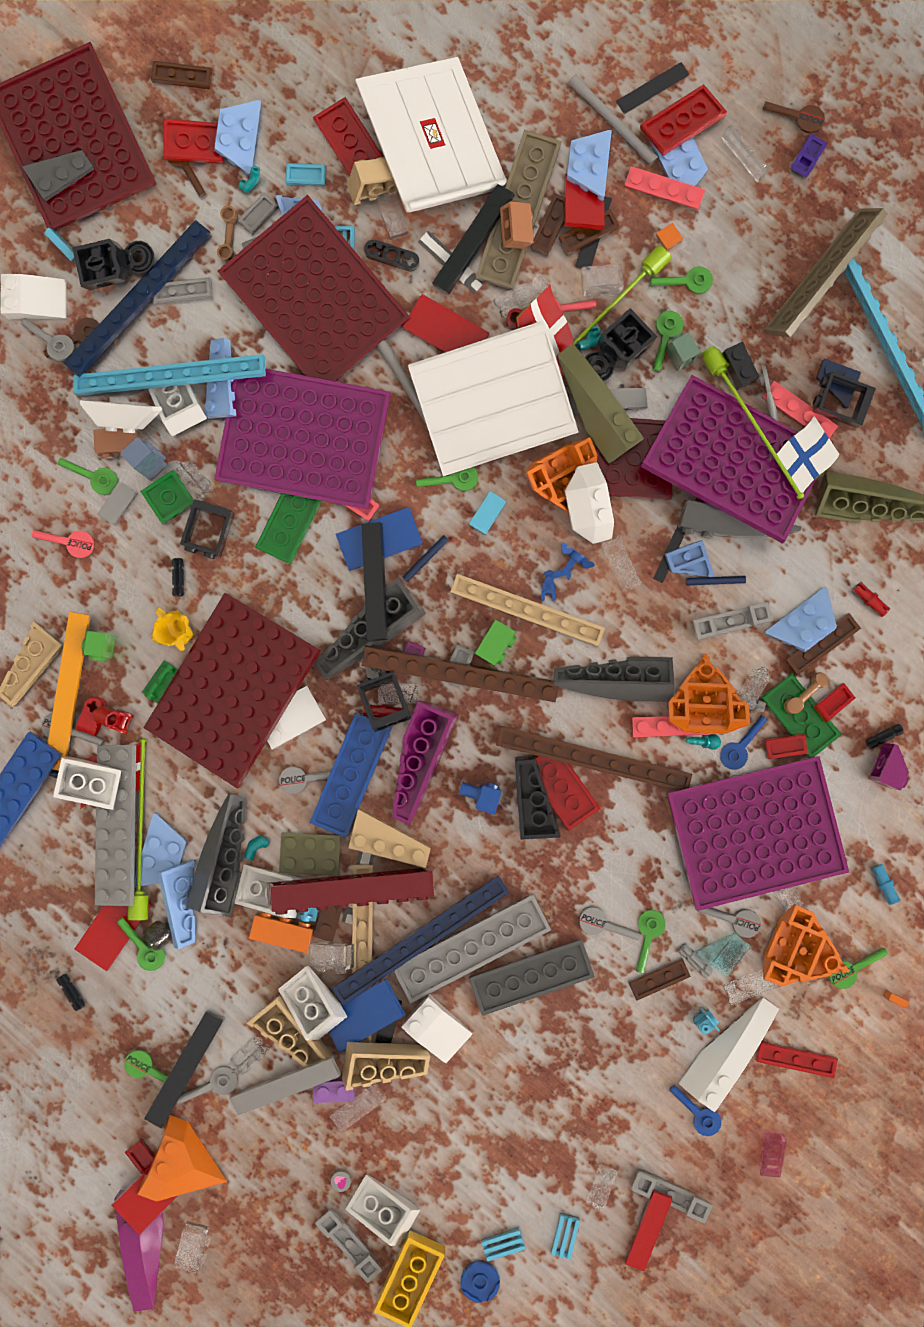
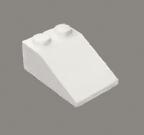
[1,274,67,320]
[148,384,207,436]
[267,686,326,749]
[53,756,122,810]
[235,865,303,918]
[278,966,347,1040]
[401,994,473,1063]
[345,1174,421,1246]

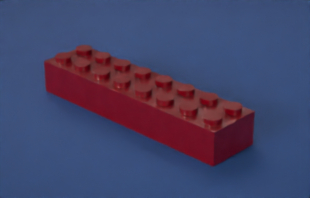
[266,868,434,915]

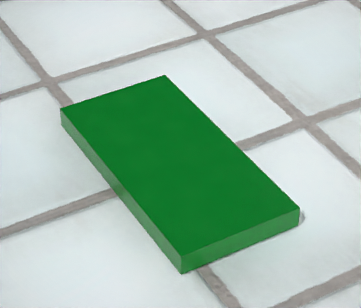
[255,493,322,565]
[761,673,842,758]

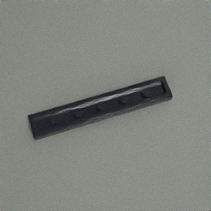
[432,184,515,294]
[362,522,388,642]
[144,1011,224,1129]

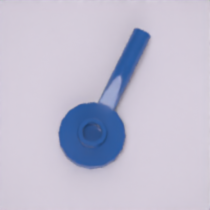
[720,715,767,770]
[669,1085,722,1136]

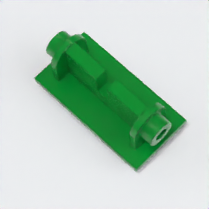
[142,660,178,704]

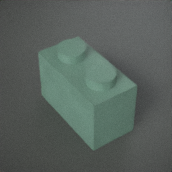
[666,332,701,371]

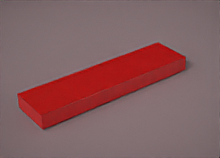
[755,1041,838,1078]
[625,1189,673,1271]

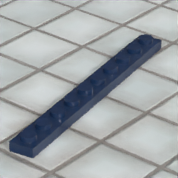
[64,220,211,378]
[332,875,509,1005]

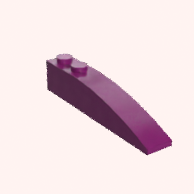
[392,701,459,825]
[114,1190,164,1312]

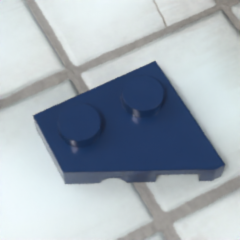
[816,359,861,409]

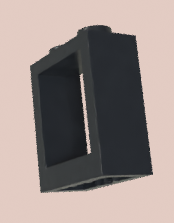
[813,372,876,428]
[180,499,235,559]
[357,671,411,733]

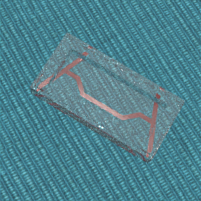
[378,683,418,704]

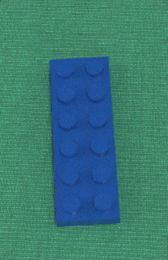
[310,713,392,838]
[0,731,63,847]

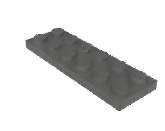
[469,938,595,1016]

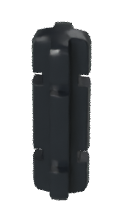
[172,558,184,597]
[865,724,904,749]
[56,974,85,1011]

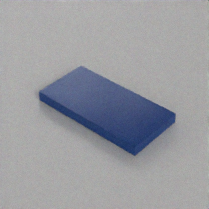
[336,507,423,571]
[329,979,406,1053]

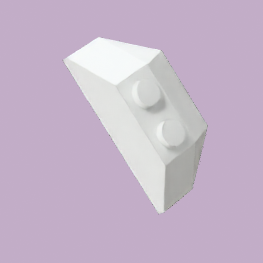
[80,400,162,433]
[565,462,614,544]

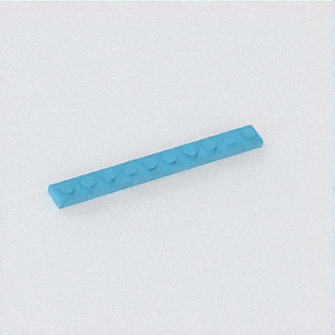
[844,258,924,430]
[74,354,266,396]

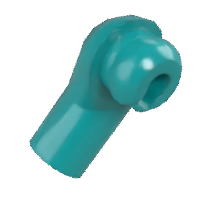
[238,166,260,193]
[576,326,601,351]
[244,836,269,860]

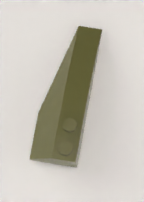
[557,344,644,464]
[815,471,924,523]

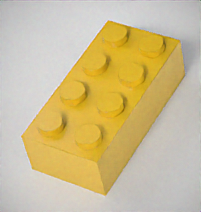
[374,1229,445,1327]

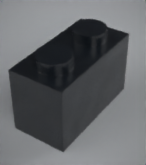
[722,341,759,390]

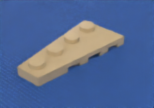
[0,621,64,707]

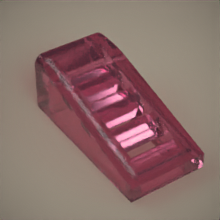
[760,1132,787,1177]

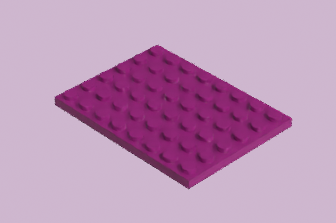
[214,369,391,510]
[641,375,816,544]
[666,756,849,911]

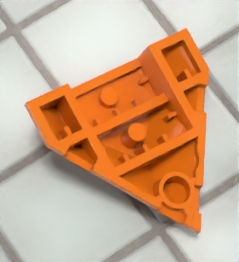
[525,437,597,514]
[668,653,750,734]
[763,904,850,986]
[137,1115,227,1202]

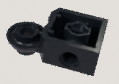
[72,239,154,290]
[585,308,657,381]

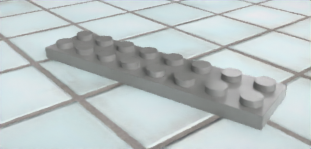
[95,745,136,906]
[394,894,551,1003]

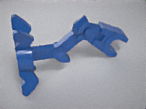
[541,542,595,601]

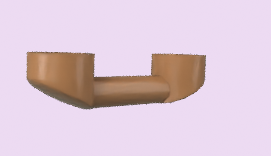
[217,205,238,261]
[784,672,828,714]

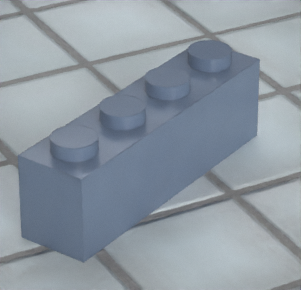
[120,437,168,481]

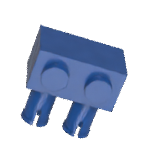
[459,782,502,815]

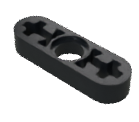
[364,240,419,272]

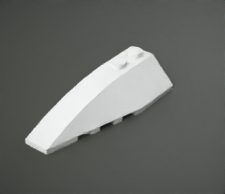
[679,997,779,1112]

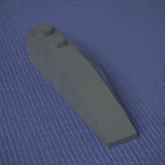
[678,500,801,538]
[315,578,426,680]
[554,657,674,702]
[186,794,246,917]

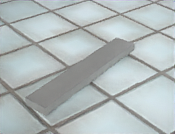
[229,1056,342,1115]

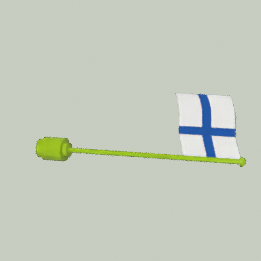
[702,346,839,499]

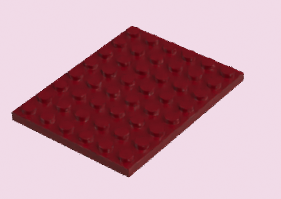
[0,42,157,231]
[217,195,410,382]
[143,593,321,788]

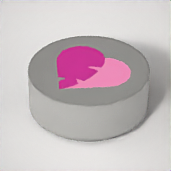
[331,1170,351,1192]

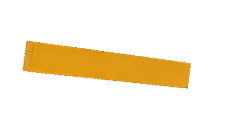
[48,612,91,770]

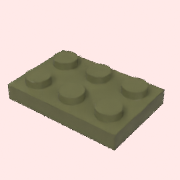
[279,832,341,875]

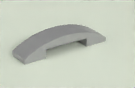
[568,388,648,416]
[692,602,773,640]
[631,1171,713,1224]
[315,1209,383,1283]

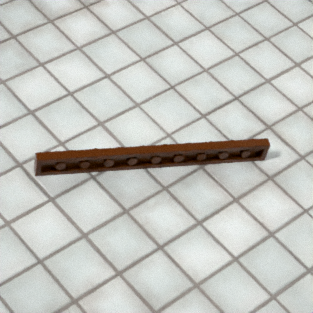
[361,645,559,702]
[496,726,693,791]

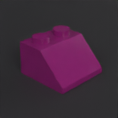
[868,743,909,791]

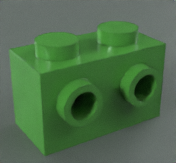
[475,620,517,666]
[82,631,116,662]

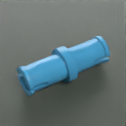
[871,864,901,905]

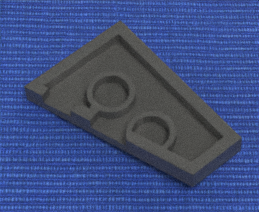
[22,150,94,201]

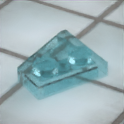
[696,933,751,977]

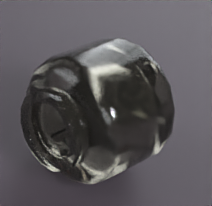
[142,921,172,951]

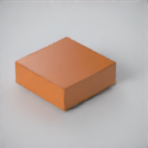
[656,222,683,250]
[883,990,910,1008]

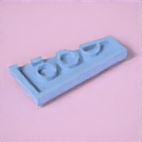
[204,338,236,419]
[157,860,195,949]

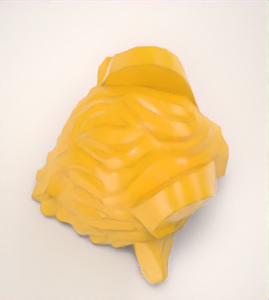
[151,608,194,651]

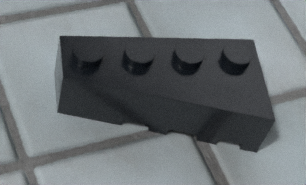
[515,755,561,840]

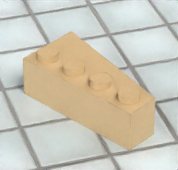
[347,157,398,205]
[348,808,431,868]
[247,994,332,1067]
[341,1042,430,1091]

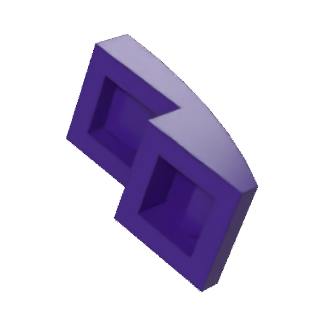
[790,134,828,178]

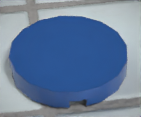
[461,1260,500,1303]

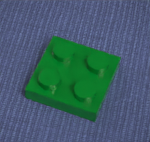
[140,470,194,525]

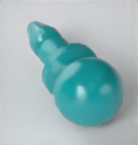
[685,734,721,750]

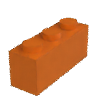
[249,911,315,953]

